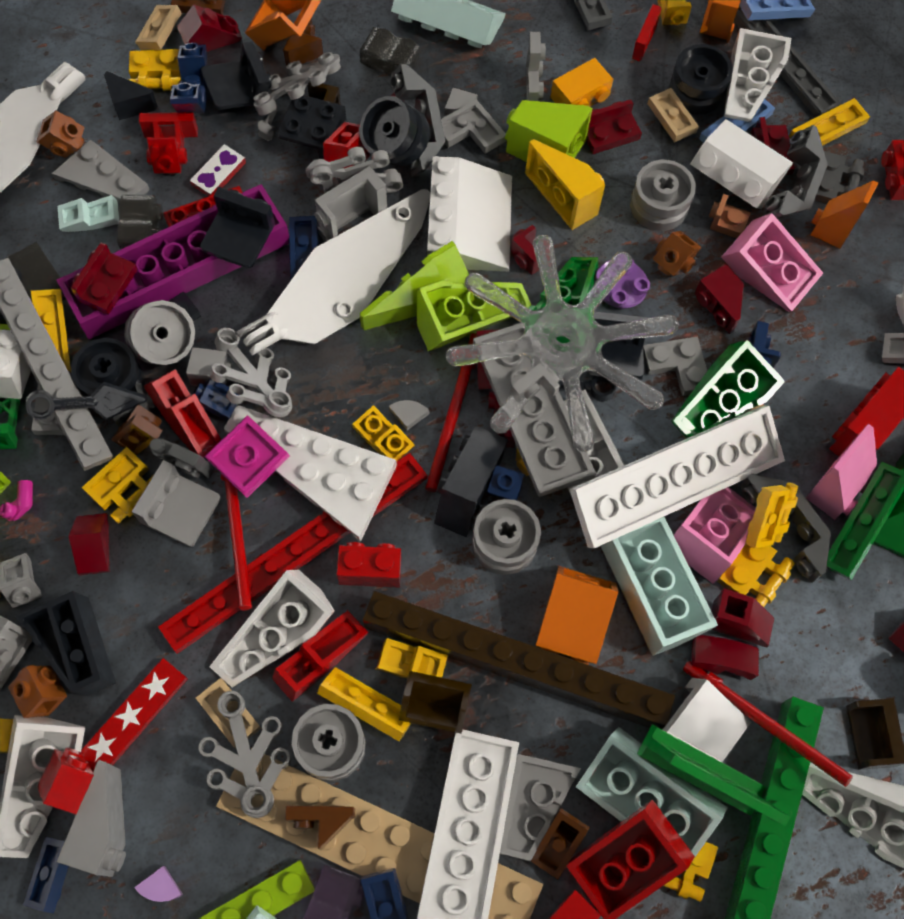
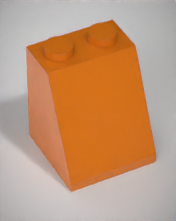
[536,565,618,665]

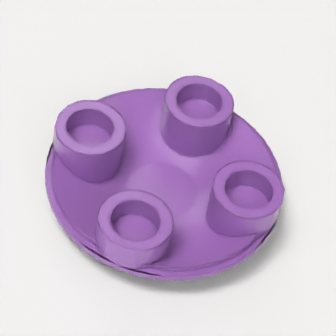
[594,256,650,308]

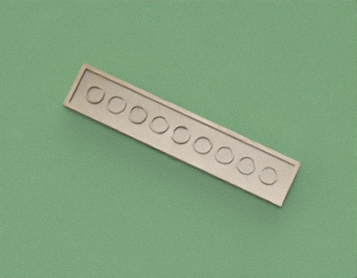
[216,747,544,919]

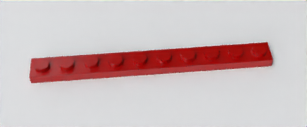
[158,453,428,654]

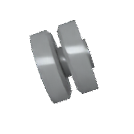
[630,159,696,231]
[124,300,195,365]
[472,499,541,575]
[291,704,366,782]

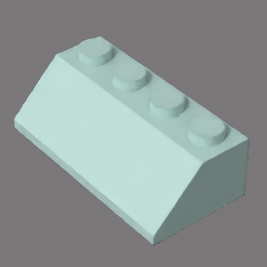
[391,0,506,48]
[601,517,718,656]
[576,727,728,871]

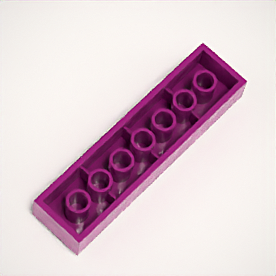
[57,184,290,340]

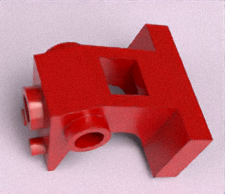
[139,112,198,174]

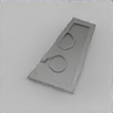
[51,140,150,207]
[500,754,581,861]

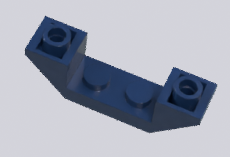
[170,43,208,114]

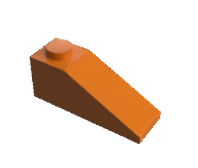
[811,180,878,249]

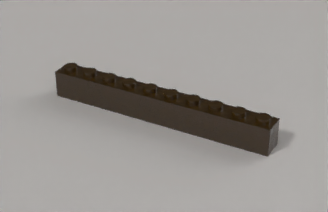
[363,591,676,729]

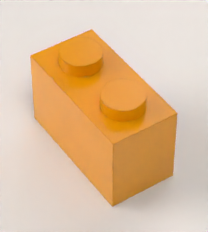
[550,58,613,107]

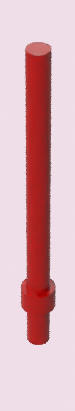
[425,333,477,492]
[221,474,252,611]
[683,661,853,787]

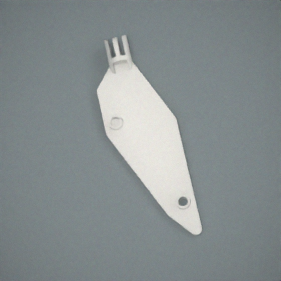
[0,62,85,193]
[237,189,430,356]

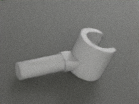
[258,109,278,141]

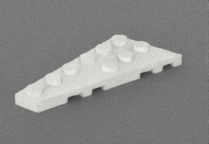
[224,405,397,542]

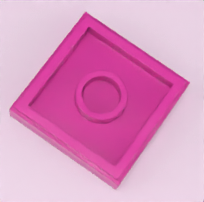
[205,415,290,498]

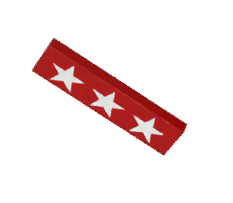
[81,658,188,772]

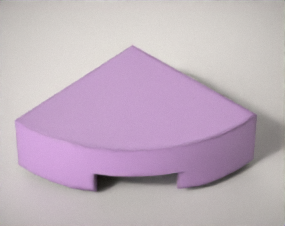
[134,866,183,902]

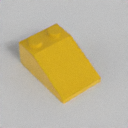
[525,139,605,230]

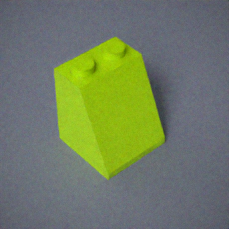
[505,100,593,162]

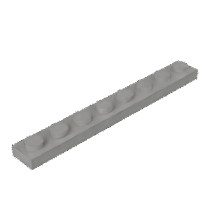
[0,258,113,471]

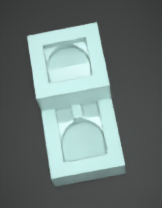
[57,195,120,232]

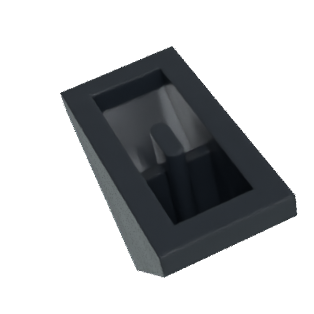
[104,71,158,120]

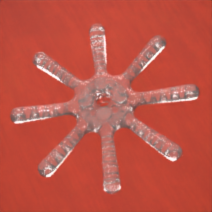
[446,235,679,452]

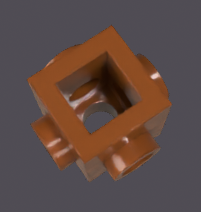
[36,110,85,158]
[653,231,701,276]
[8,665,67,718]

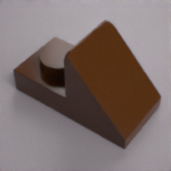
[283,18,323,66]
[111,405,163,455]
[285,806,356,850]
[531,808,590,880]

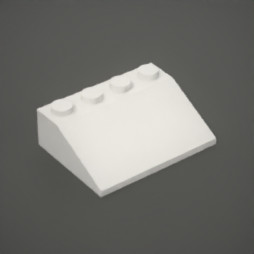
[427,156,512,272]

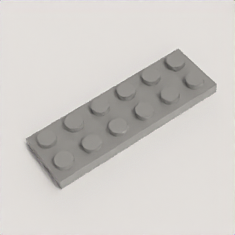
[473,321,596,497]

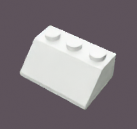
[690,119,793,209]

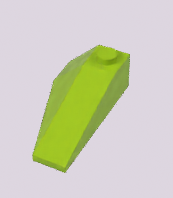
[360,241,471,330]
[417,281,531,352]

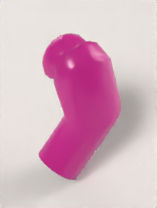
[0,480,33,521]

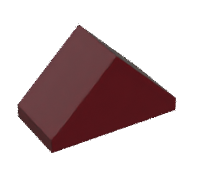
[69,513,110,576]

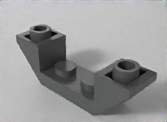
[390,64,445,178]
[763,125,828,219]
[740,474,831,583]

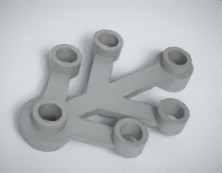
[254,52,341,116]
[306,147,403,193]
[209,328,292,417]
[198,691,291,818]

